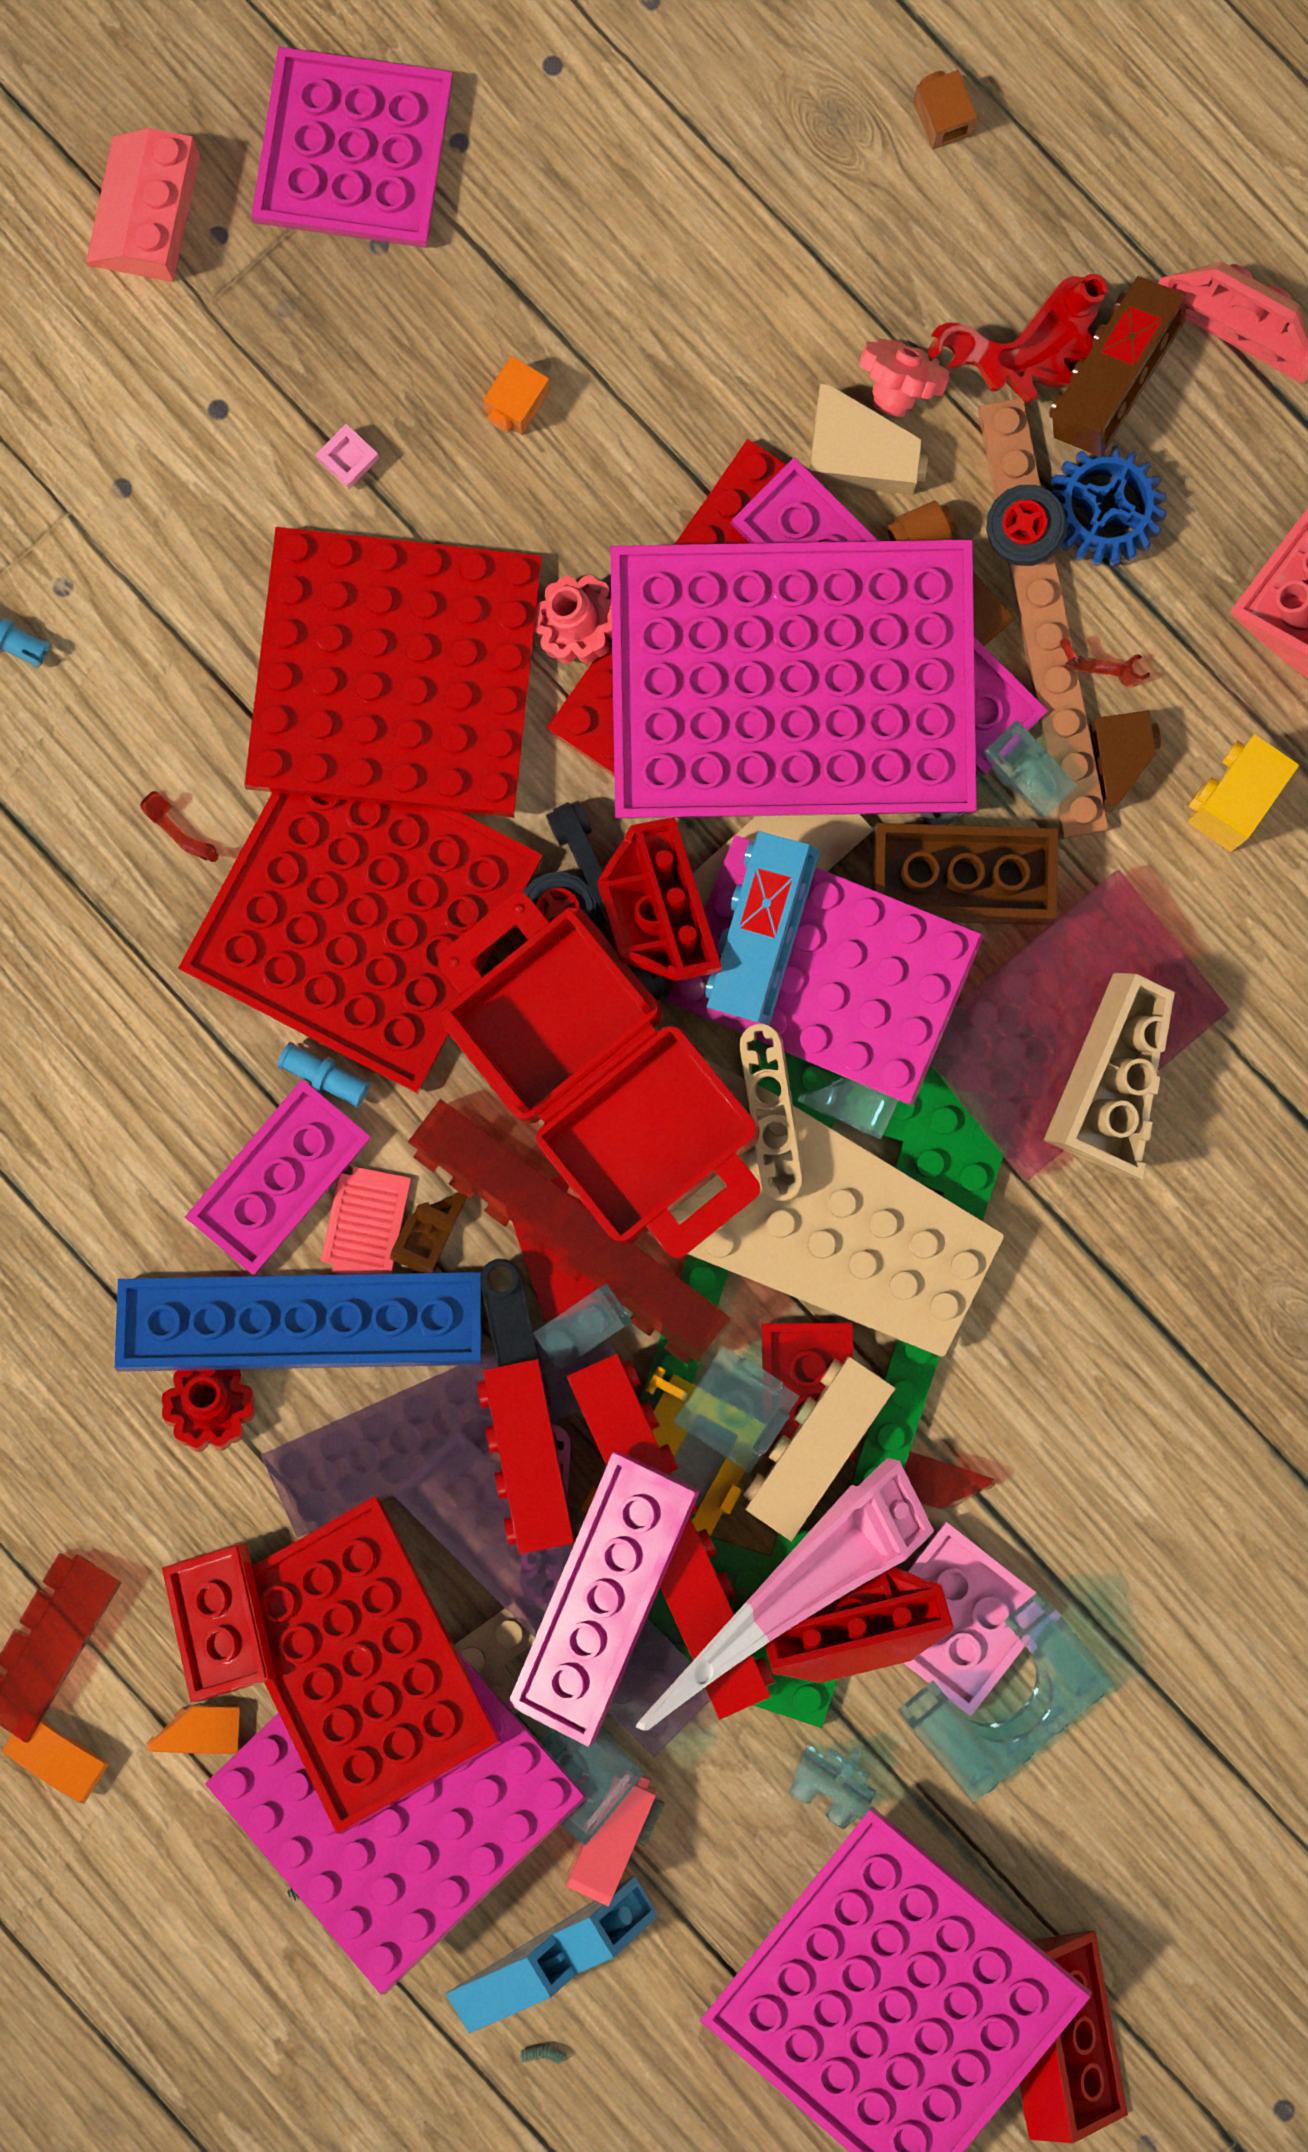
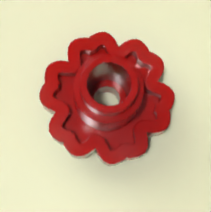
[162,1369,255,1452]

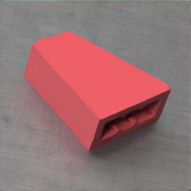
[566,1768,656,1907]

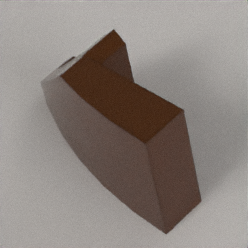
[389,1191,468,1273]

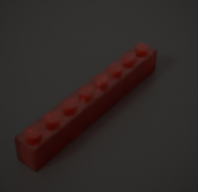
[408,1099,733,1364]

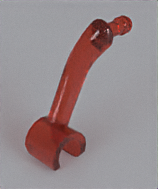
[1059,638,1150,688]
[140,791,218,862]

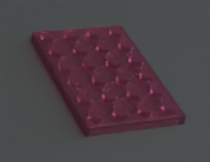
[931,870,1230,1181]

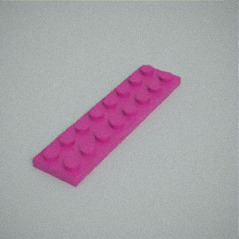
[730,457,1048,775]

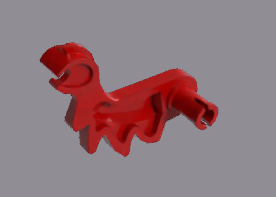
[928,274,1108,403]

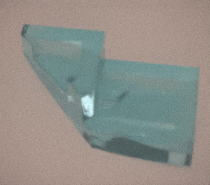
[798,1078,899,1139]

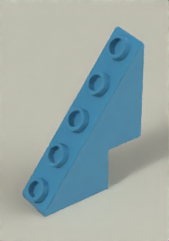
[446,1876,659,2034]

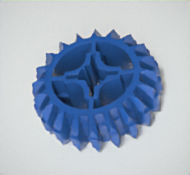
[1051,445,1167,567]

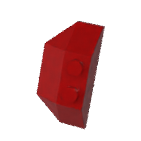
[597,817,722,981]
[765,1567,954,1683]

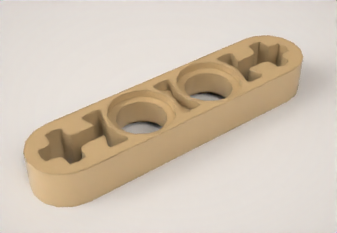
[740,1024,804,1201]

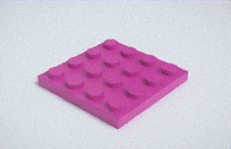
[251,47,453,248]

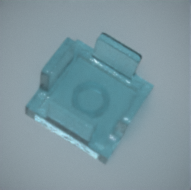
[672,1345,800,1473]

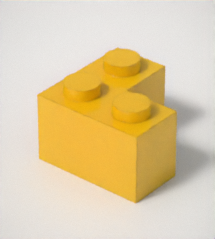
[1187,734,1299,852]

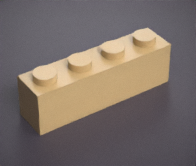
[742,1356,895,1541]

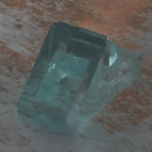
[983,720,1077,818]

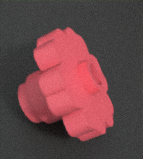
[859,338,950,417]
[534,575,612,664]

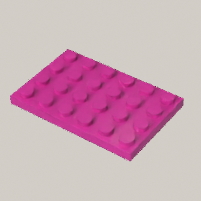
[667,835,984,1105]

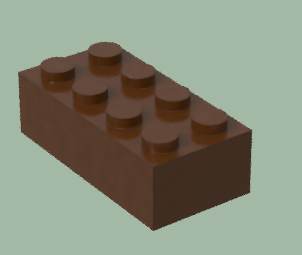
[871,823,1058,925]

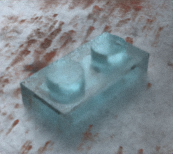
[533,1283,632,1371]

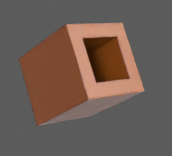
[913,70,978,150]

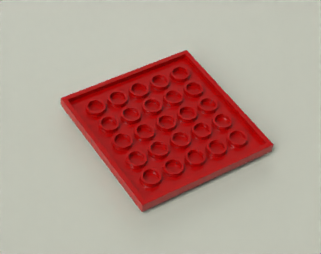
[244,527,542,818]
[178,792,543,1094]

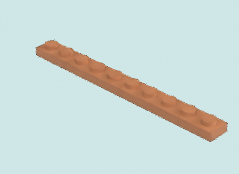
[978,398,1108,840]

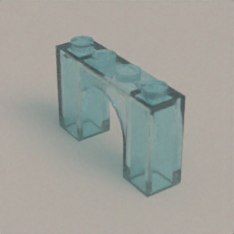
[898,1591,1115,1803]

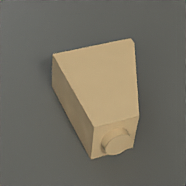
[809,384,928,495]

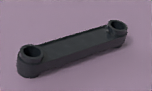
[545,800,669,1001]
[480,1259,558,1453]

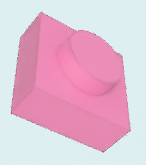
[315,424,379,490]

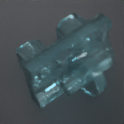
[789,1745,876,1829]

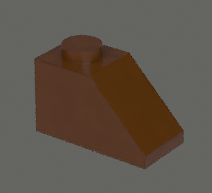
[1089,710,1161,813]

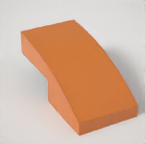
[2,1712,109,1804]

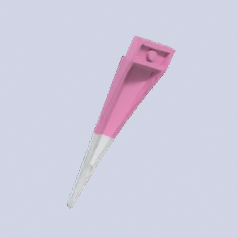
[636,1458,934,1731]

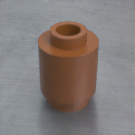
[887,500,957,541]

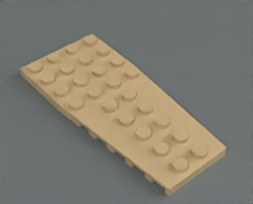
[567,1058,1004,1357]

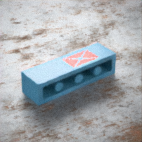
[706,831,821,1025]

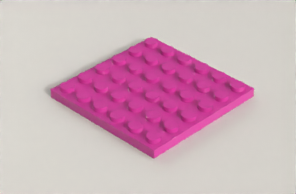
[205,1647,588,1995]
[700,1806,1092,2152]

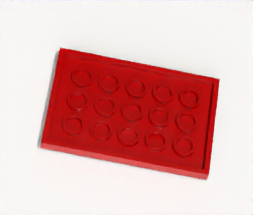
[252,1496,502,1834]

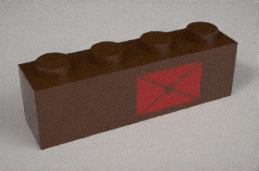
[1049,276,1186,457]

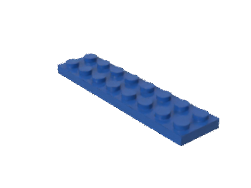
[114,1272,482,1372]

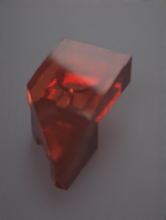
[904,1451,997,1510]

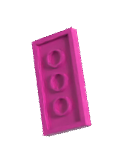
[185,1079,372,1276]

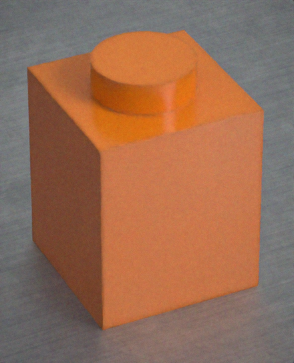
[483,355,550,435]

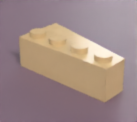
[1044,973,1175,1180]

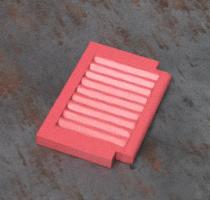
[321,1167,411,1275]

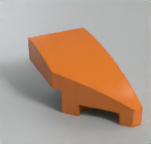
[146,1705,240,1754]

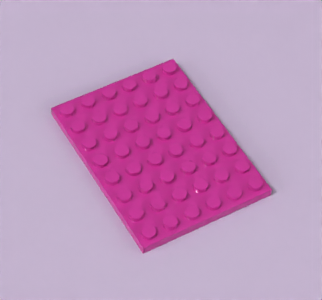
[610,540,976,819]

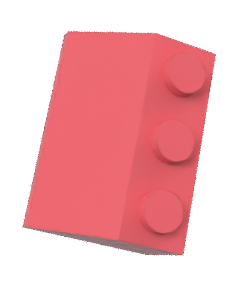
[86,128,200,282]

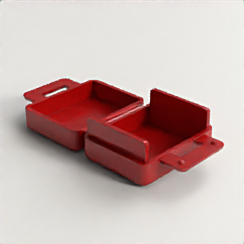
[438,892,760,1258]

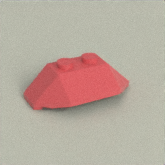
[1158,261,1308,385]

